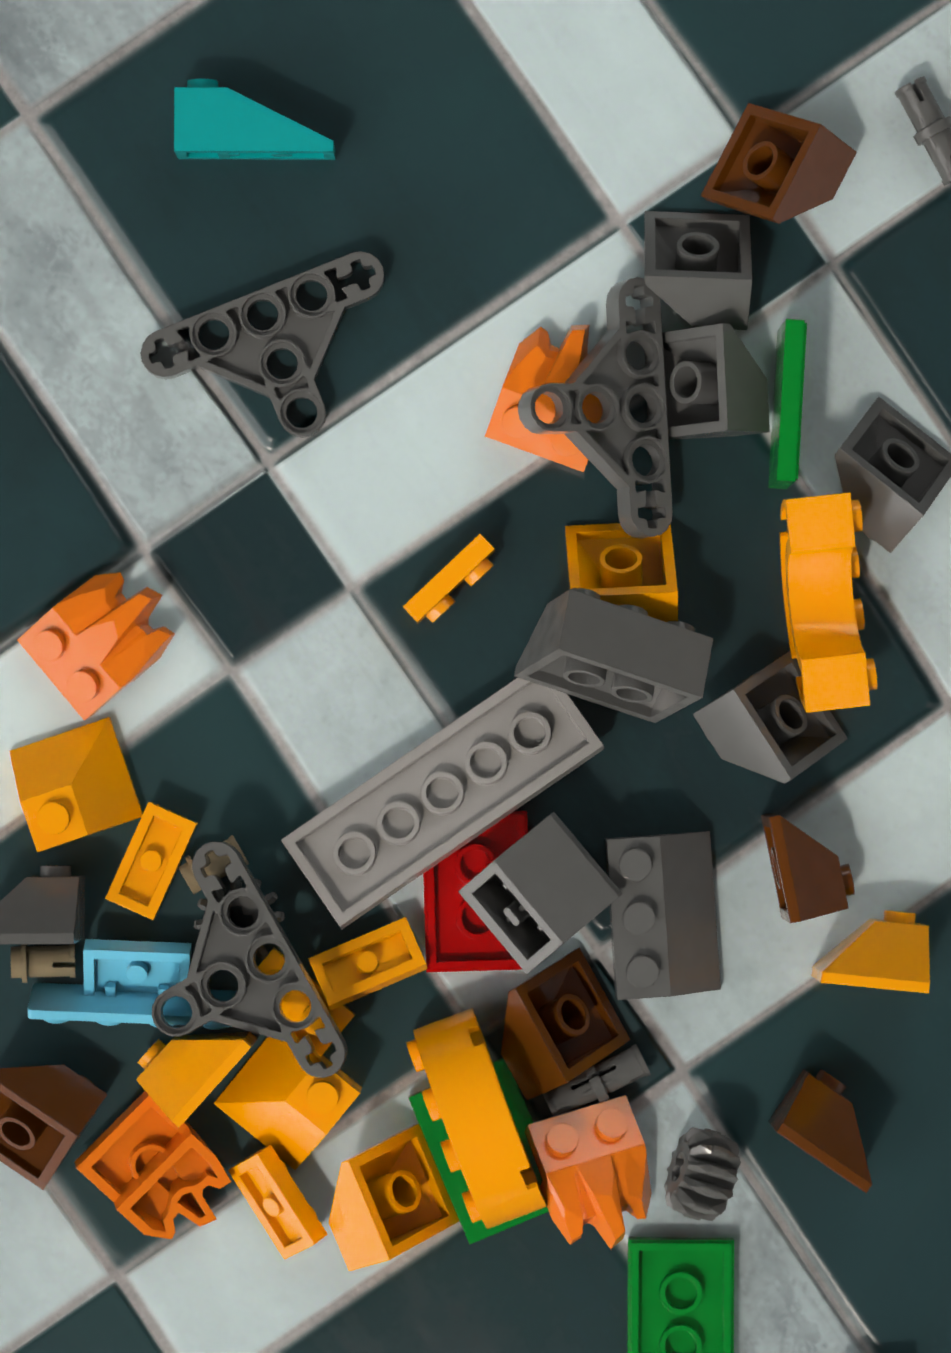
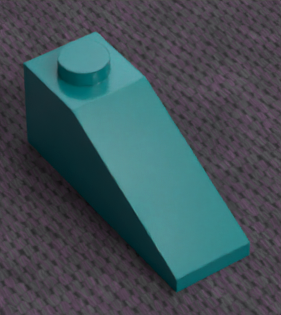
[174,79,335,160]

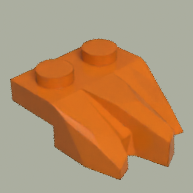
[485,325,603,472]
[17,572,175,721]
[74,1091,231,1240]
[525,1095,652,1249]

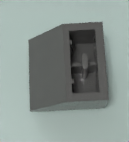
[458,812,623,974]

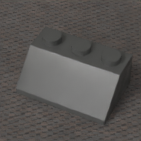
[514,588,713,723]
[604,831,721,1000]

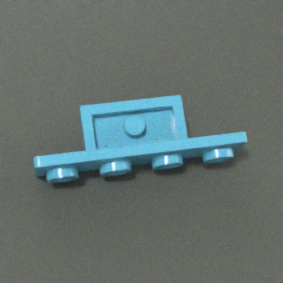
[27,939,237,1030]

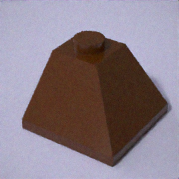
[701,103,857,224]
[761,813,855,924]
[501,947,631,1100]
[0,1064,107,1190]
[768,1069,872,1193]

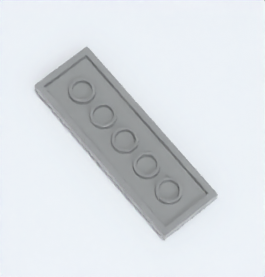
[281,678,604,929]

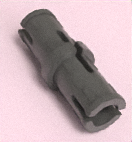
[895,76,951,186]
[543,1044,651,1117]

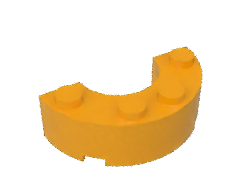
[779,492,877,713]
[406,1008,547,1229]

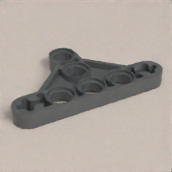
[140,251,385,438]
[518,277,673,539]
[152,842,348,1078]

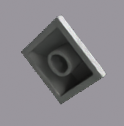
[644,211,752,330]
[644,323,770,440]
[835,397,951,553]
[693,651,848,784]
[0,865,85,944]

